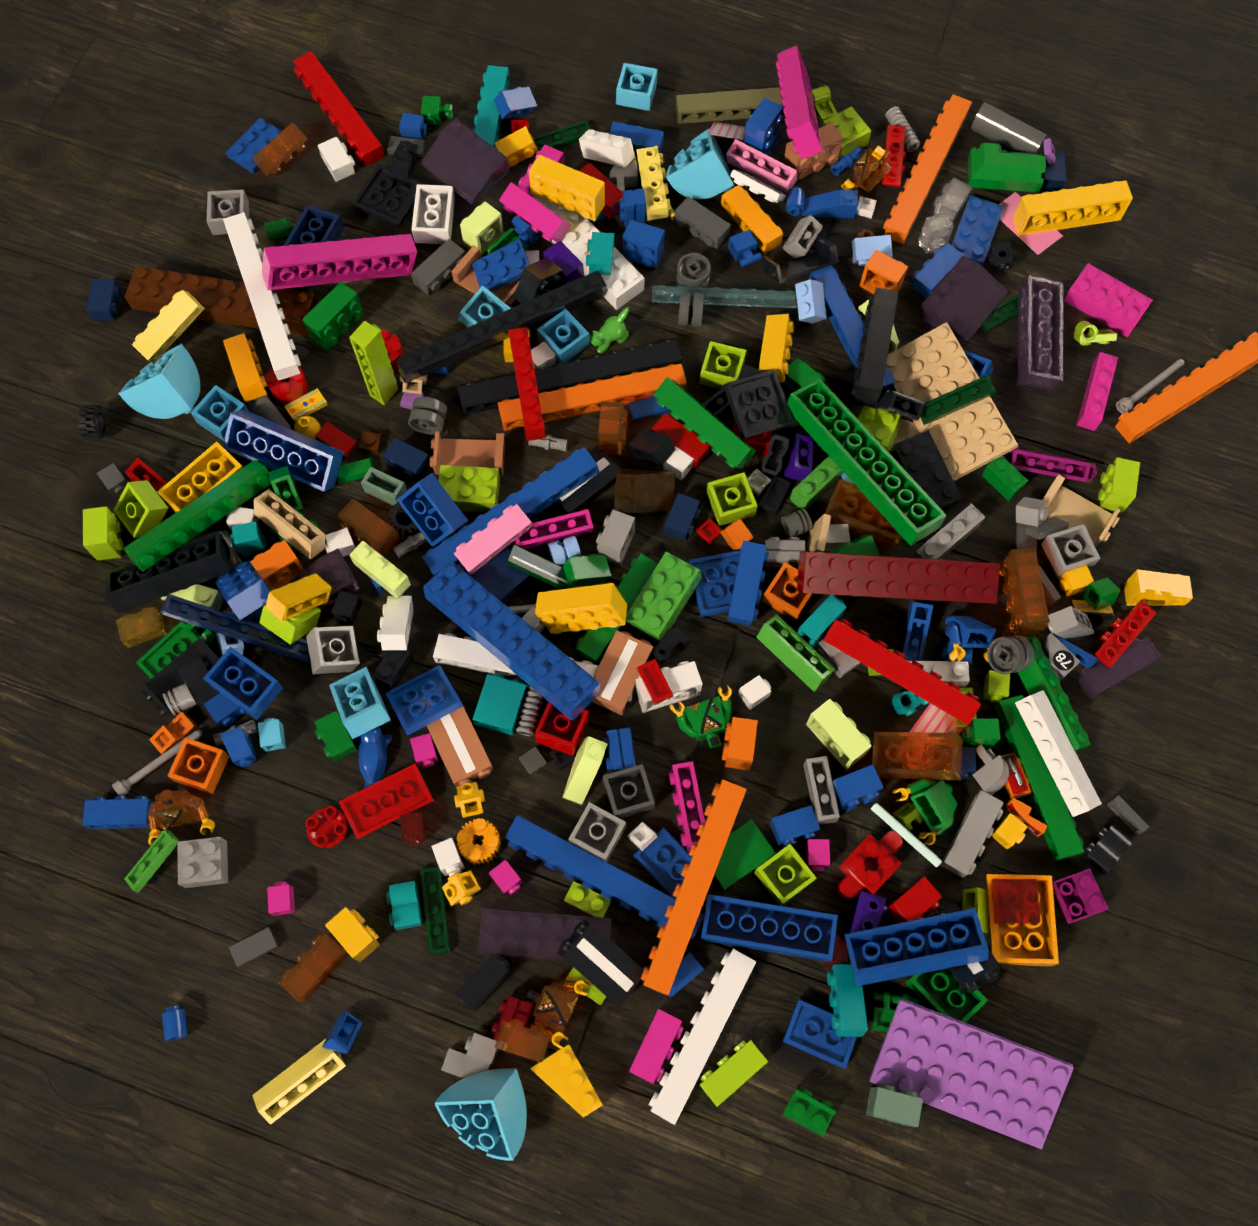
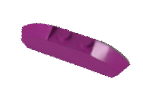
[1002,449,1097,483]

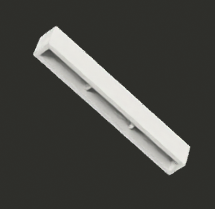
[649,949,756,1125]

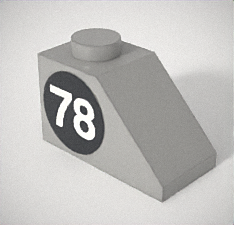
[1043,633,1081,681]

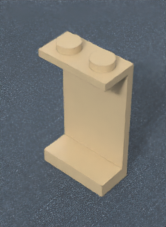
[1042,474,1120,547]

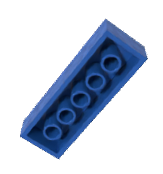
[223,409,344,492]
[701,894,838,963]
[845,908,988,986]

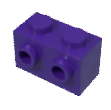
[543,241,584,284]
[784,433,813,481]
[847,891,888,934]

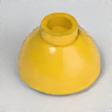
[294,416,321,439]

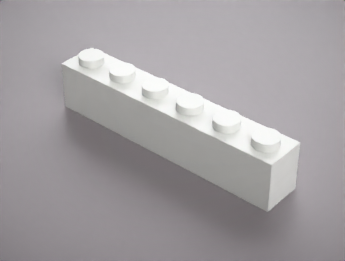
[1015,690,1102,817]

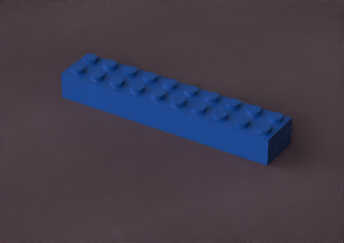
[423,561,600,721]

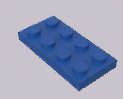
[951,195,1004,267]

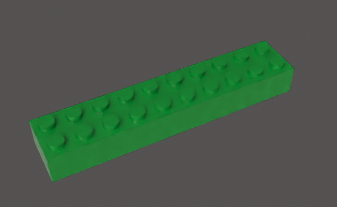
[787,378,947,546]

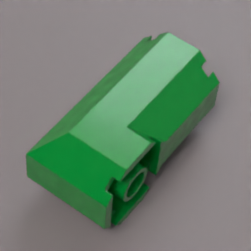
[968,143,1046,192]

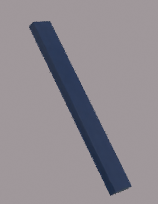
[160,594,311,664]

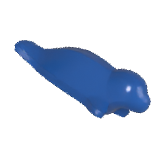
[353,727,392,789]

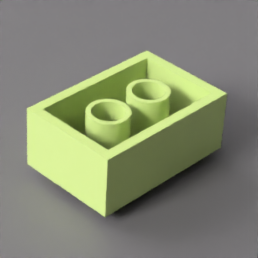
[806,699,871,771]

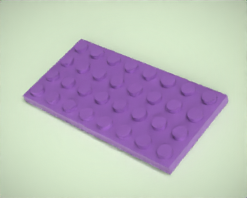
[869,998,1074,1149]

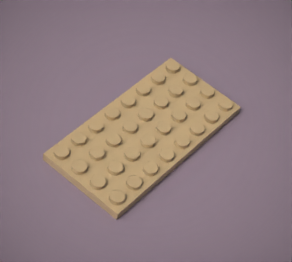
[887,322,1018,481]

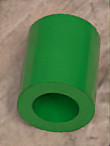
[264,218,293,241]

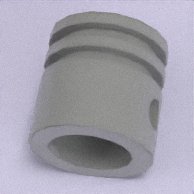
[163,683,197,715]

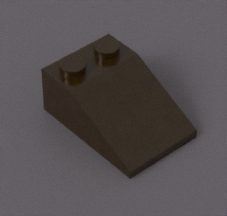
[614,468,675,513]

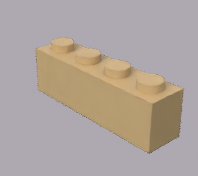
[254,489,325,559]

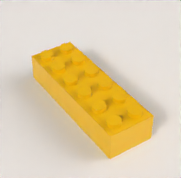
[1012,181,1133,236]

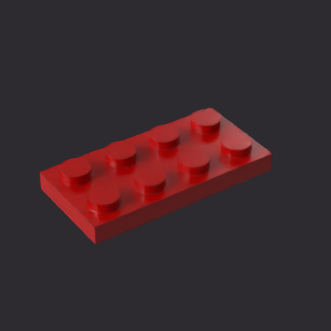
[339,763,434,839]

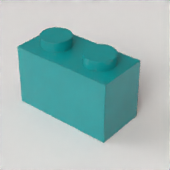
[586,232,614,275]
[230,521,267,559]

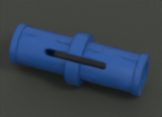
[831,147,862,176]

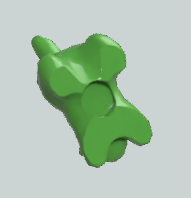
[590,307,629,354]

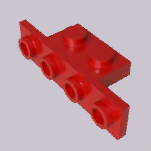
[882,125,906,187]
[1094,599,1156,668]

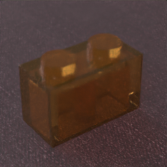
[495,1019,550,1062]

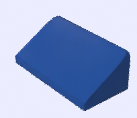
[1056,636,1099,669]
[322,1010,362,1054]

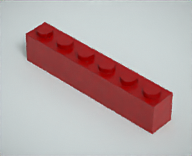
[508,327,546,441]

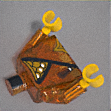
[841,145,892,193]
[147,789,215,845]
[525,980,590,1049]

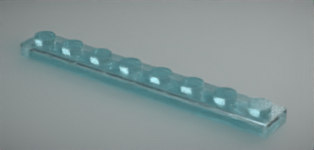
[652,285,798,308]

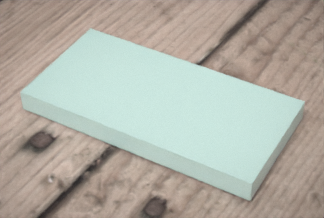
[871,803,942,867]

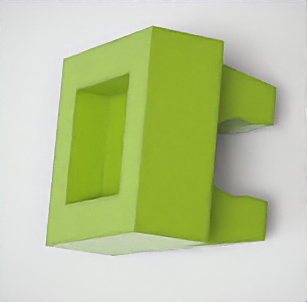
[893,802,922,831]

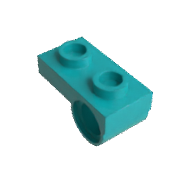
[892,691,929,716]

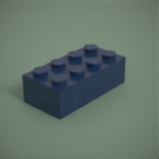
[283,205,344,246]

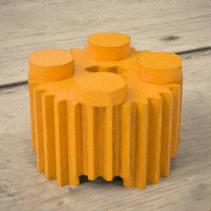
[457,818,501,865]

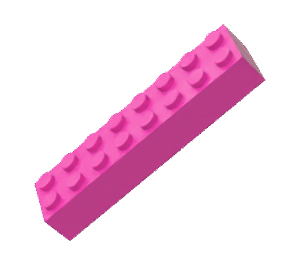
[776,45,822,159]
[262,234,417,290]

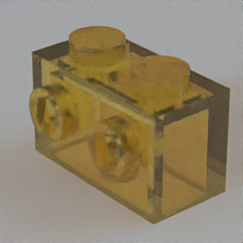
[116,607,167,648]

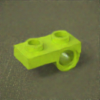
[811,85,838,124]
[1073,321,1117,345]

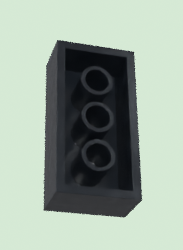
[890,430,962,511]

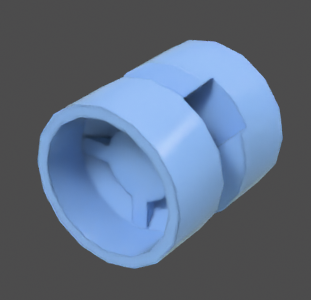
[548,535,582,566]

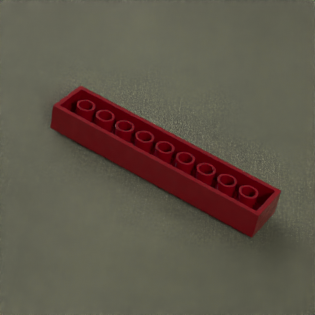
[797,551,1000,604]

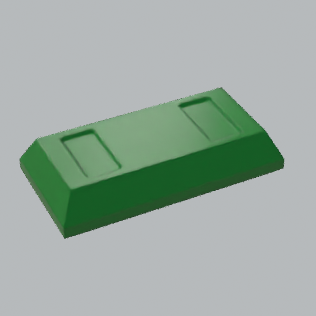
[337,458,374,485]

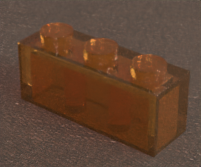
[252,122,307,176]
[337,498,400,555]
[280,933,347,1003]

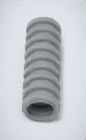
[885,106,920,152]
[516,686,543,736]

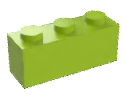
[699,1040,768,1107]

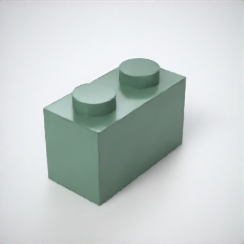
[361,467,407,506]

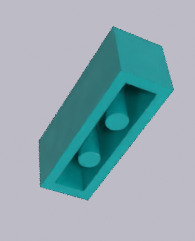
[827,964,868,1037]

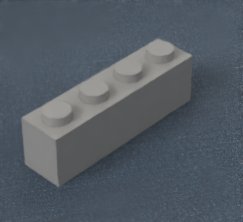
[913,504,985,559]
[940,790,1004,878]

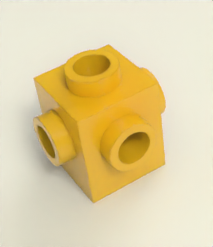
[454,782,485,818]
[442,870,480,906]

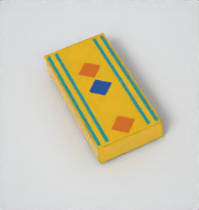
[284,388,328,423]

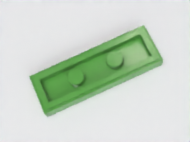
[124,828,180,893]

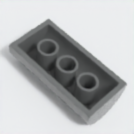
[971,102,1047,154]

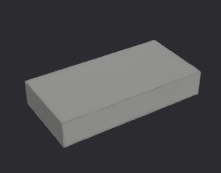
[441,1048,490,1078]

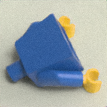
[945,615,996,662]

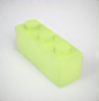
[350,541,411,599]

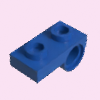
[512,216,542,246]

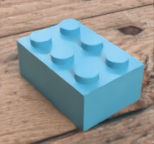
[329,667,390,739]

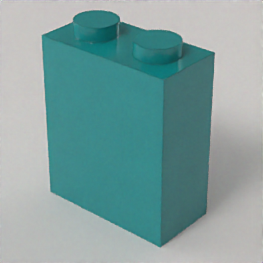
[797,594,846,649]
[472,674,528,735]

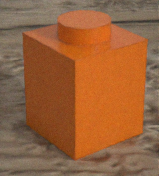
[720,519,754,551]

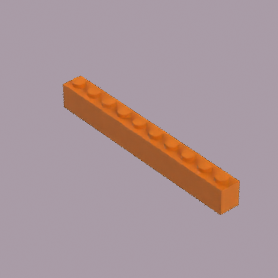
[883,94,972,244]
[1115,332,1258,444]
[498,364,687,431]
[641,780,747,995]

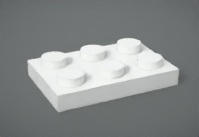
[730,169,787,203]

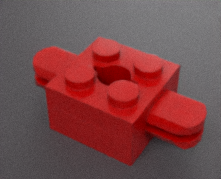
[838,831,903,900]

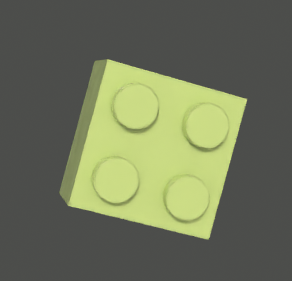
[460,202,504,257]

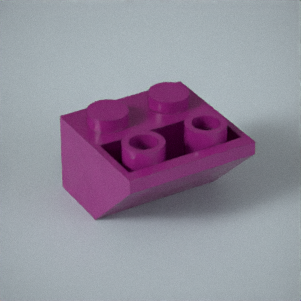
[1052,869,1108,924]

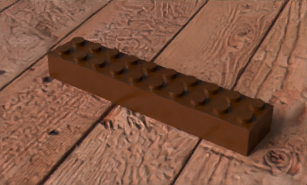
[125,266,318,337]

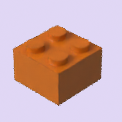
[859,250,908,294]
[250,540,306,591]
[762,562,814,621]
[722,717,758,770]
[168,738,230,794]

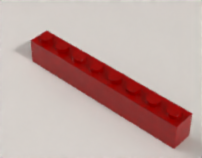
[293,51,385,167]
[823,619,981,725]

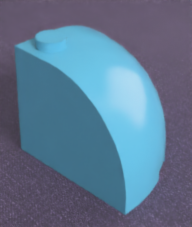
[666,129,734,199]
[118,344,201,419]
[434,1068,527,1161]

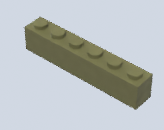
[676,87,782,124]

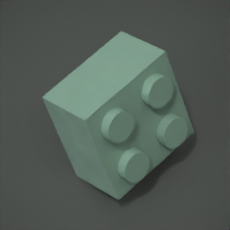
[865,1084,923,1127]

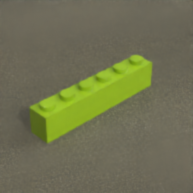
[349,321,399,406]

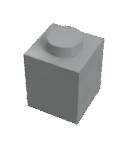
[1016,497,1049,527]
[465,1033,501,1064]

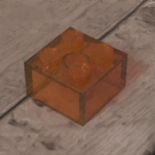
[598,401,628,454]

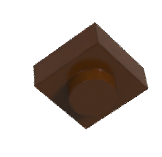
[359,431,382,454]

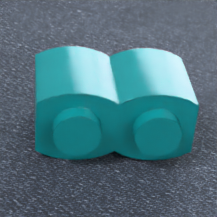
[386,881,422,930]

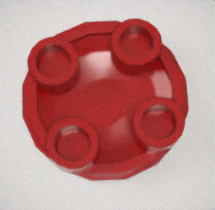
[306,806,348,848]

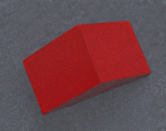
[125,458,167,492]

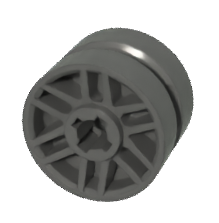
[676,253,711,294]
[678,292,704,328]
[408,397,447,435]
[987,635,1034,674]

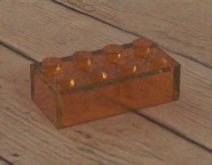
[825,479,901,549]
[1000,548,1049,637]
[872,732,963,780]

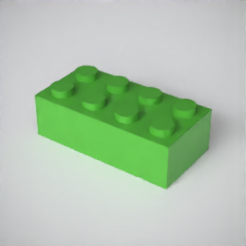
[626,552,702,642]

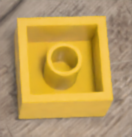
[325,907,380,962]

